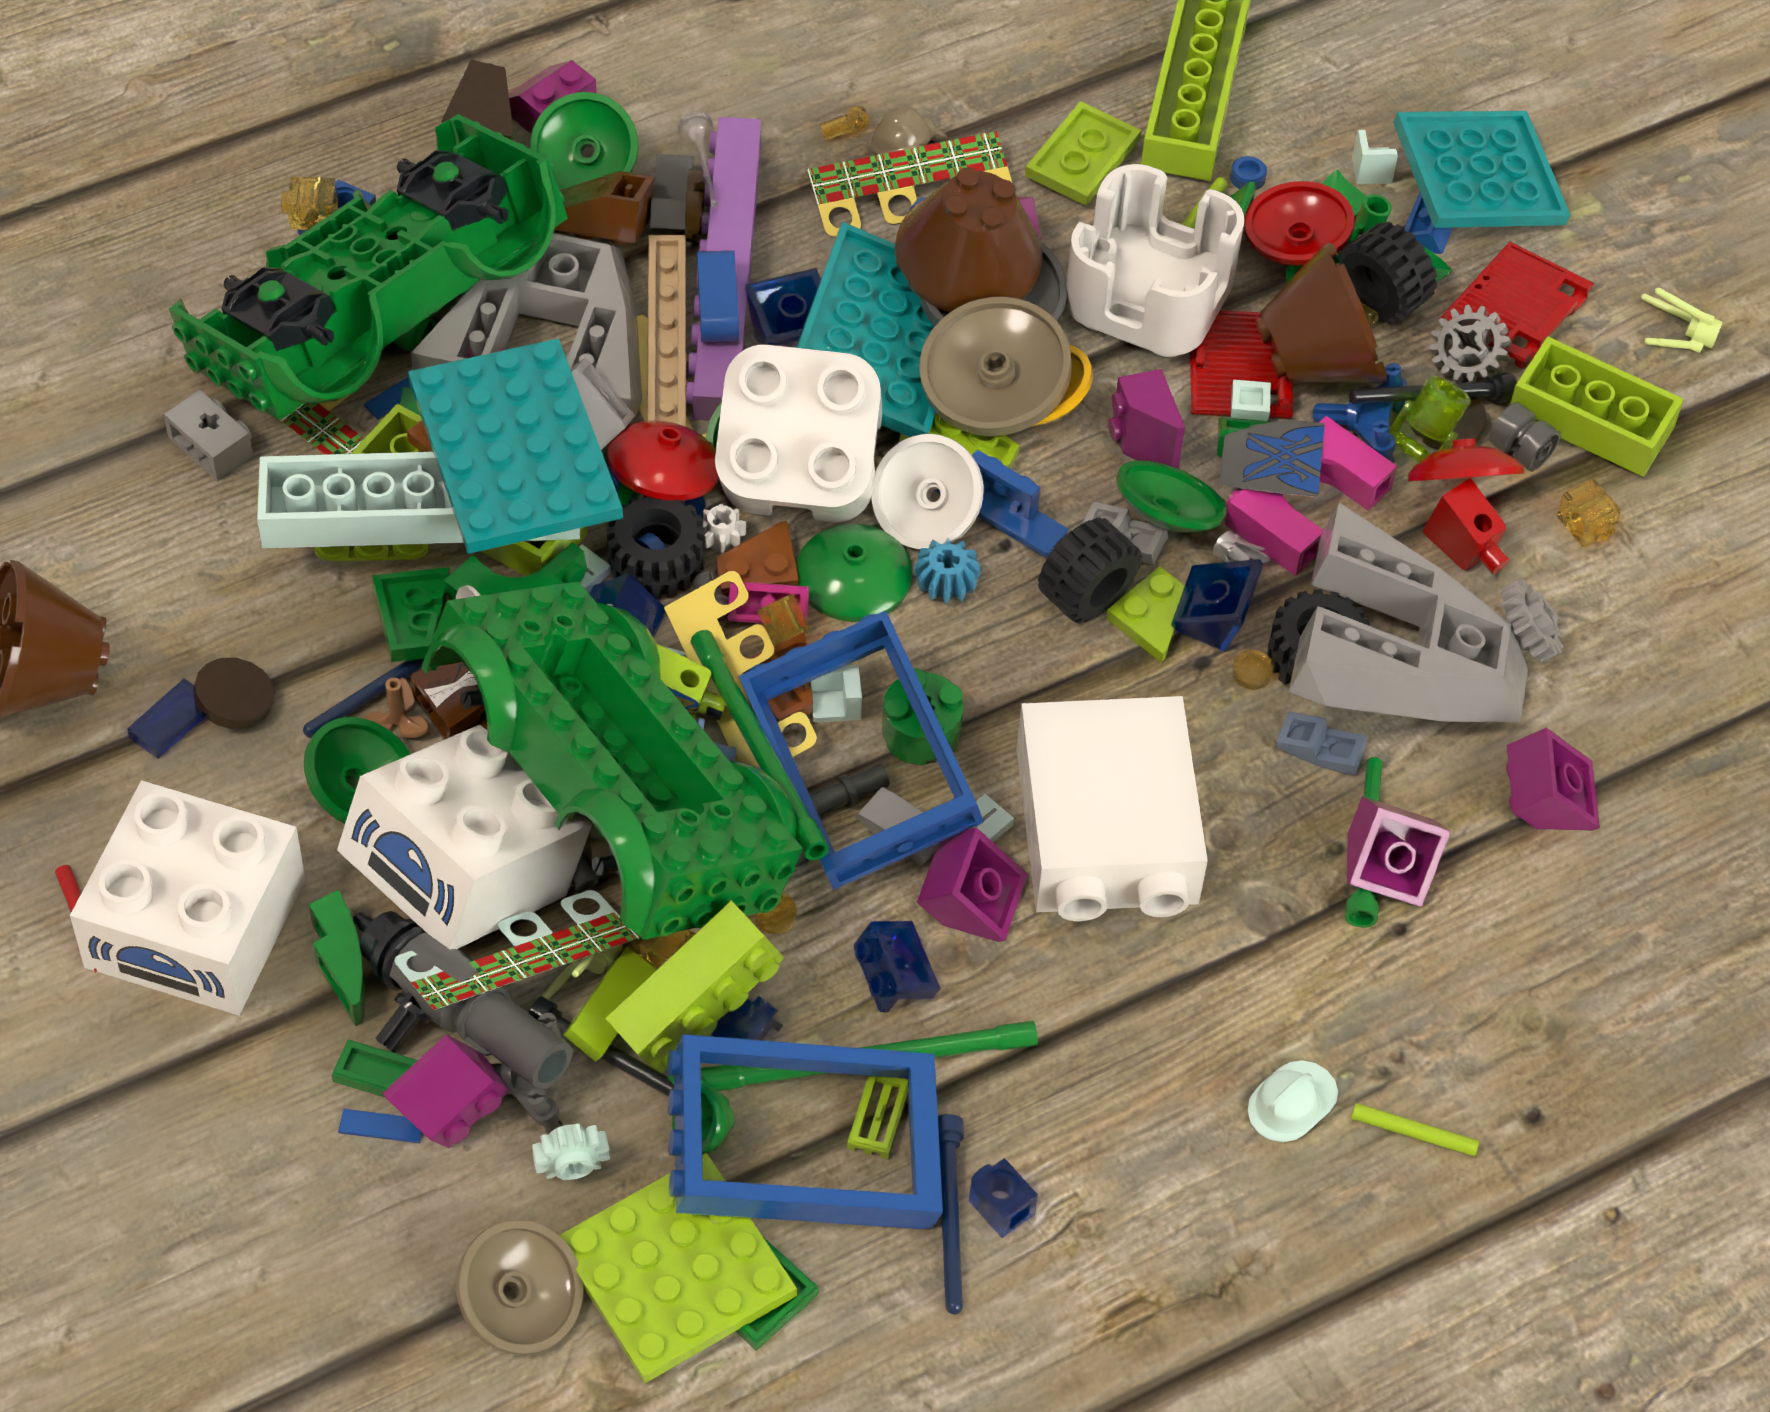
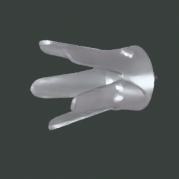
[1213,531,1270,582]

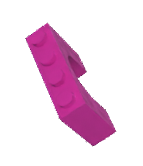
[1225,416,1397,576]

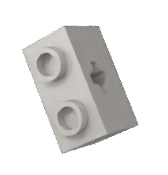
[164,389,253,481]

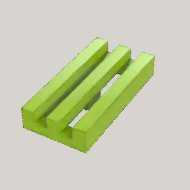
[847,1076,908,1160]

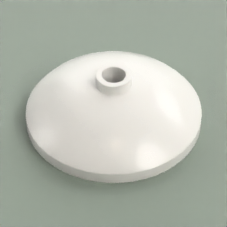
[871,434,983,550]

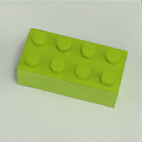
[1510,336,1684,477]
[605,900,785,1073]

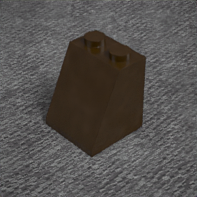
[442,59,514,141]

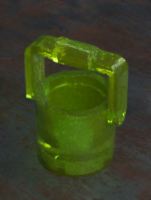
[1389,376,1471,462]

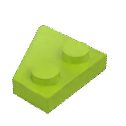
[1106,566,1188,663]

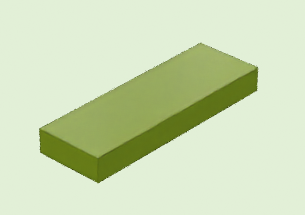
[563,946,657,1062]

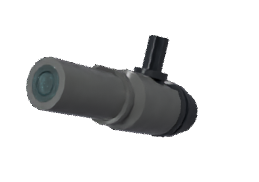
[353,911,572,1090]

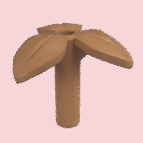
[363,678,429,738]

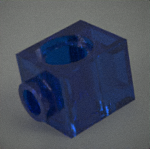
[969,1158,1038,1238]

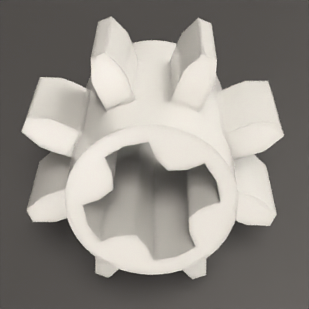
[703,504,746,554]

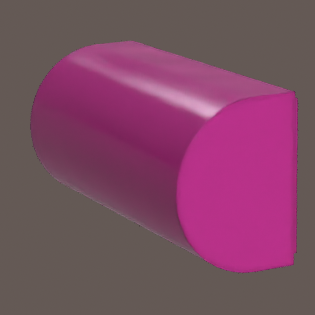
[728,582,809,626]

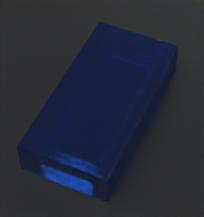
[127,678,207,759]

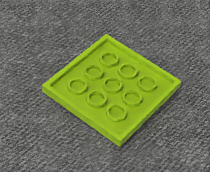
[559,1152,797,1384]

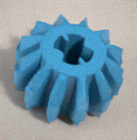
[914,537,981,605]

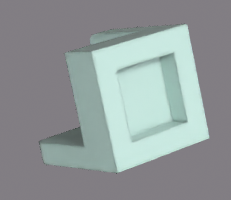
[1352,130,1398,184]
[810,665,862,723]

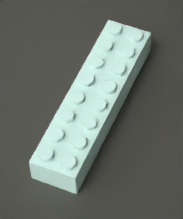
[257,452,580,548]

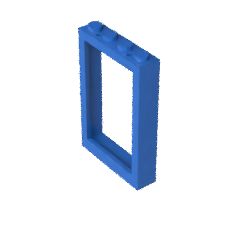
[739,610,984,890]
[667,1034,943,1230]

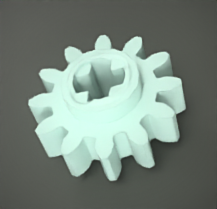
[532,1124,610,1180]

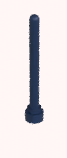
[303,659,424,738]
[938,1114,964,1315]

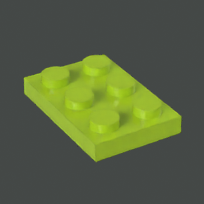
[1025,101,1142,206]

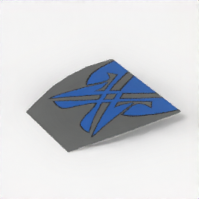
[1219,421,1325,497]

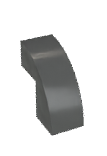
[650,154,695,230]

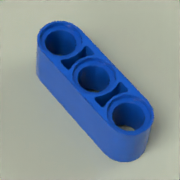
[697,250,739,342]

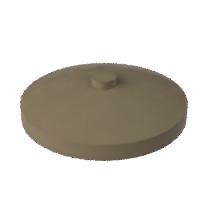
[920,297,1072,436]

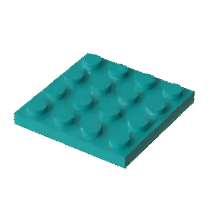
[1393,111,1571,228]

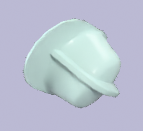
[1247,1060,1338,1143]

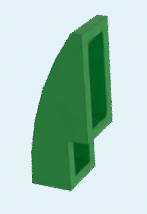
[309,890,366,1027]

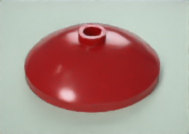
[1245,181,1355,266]
[606,420,719,500]
[1408,439,1524,482]

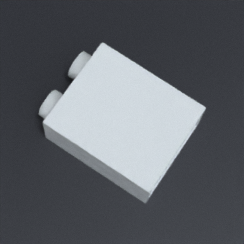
[1016,696,1208,921]

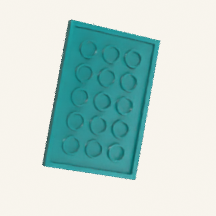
[796,221,935,437]
[408,338,623,554]

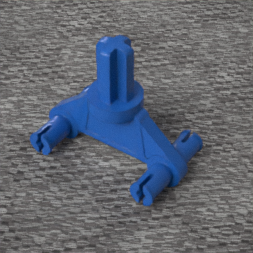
[1313,363,1407,463]

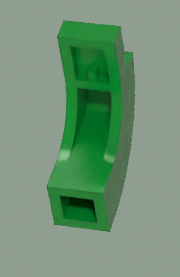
[444,542,588,600]

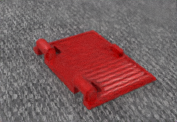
[1439,241,1594,368]
[1190,310,1293,419]

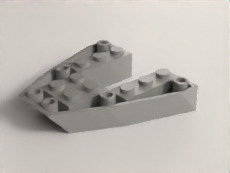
[411,233,642,426]
[1289,503,1528,723]

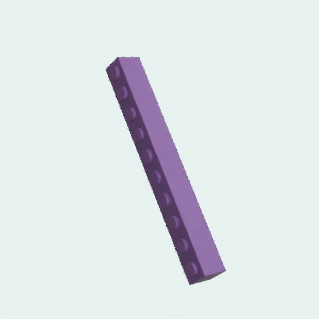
[686,117,761,421]

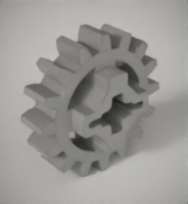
[1429,305,1512,383]
[1500,579,1563,662]

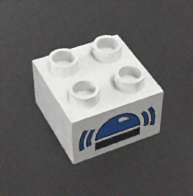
[337,725,592,950]
[70,780,306,1016]

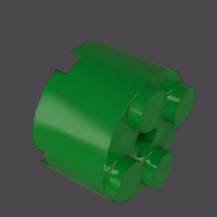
[882,668,964,765]

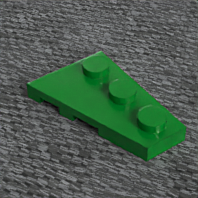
[372,567,450,662]

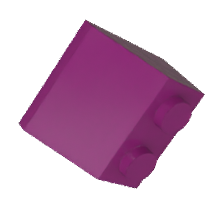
[509,60,597,134]
[1108,369,1185,469]
[1506,727,1600,831]
[1347,796,1451,907]
[917,827,1028,942]
[383,1034,511,1148]

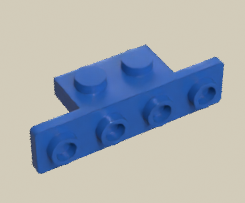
[934,450,1068,557]

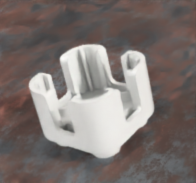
[1065,164,1244,357]
[715,345,882,523]

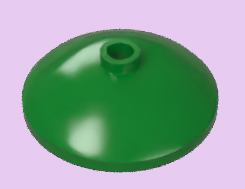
[530,92,639,190]
[1116,460,1226,532]
[796,524,912,622]
[304,717,410,824]

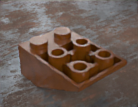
[553,171,655,245]

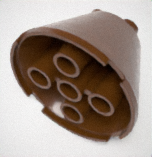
[895,167,1043,312]
[1256,242,1387,384]
[0,560,110,718]

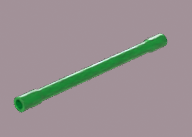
[690,630,829,861]
[700,1020,1038,1092]

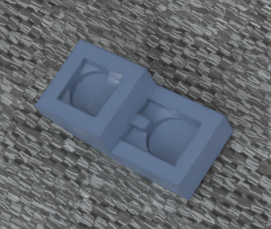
[1276,711,1367,776]

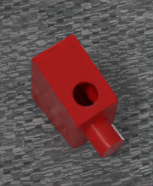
[1422,478,1510,575]

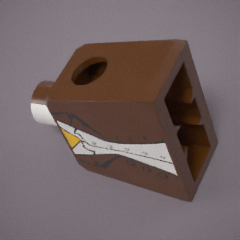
[411,662,487,740]

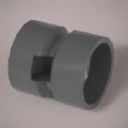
[1488,402,1561,472]

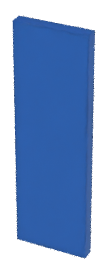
[364,377,411,420]
[338,1109,422,1143]

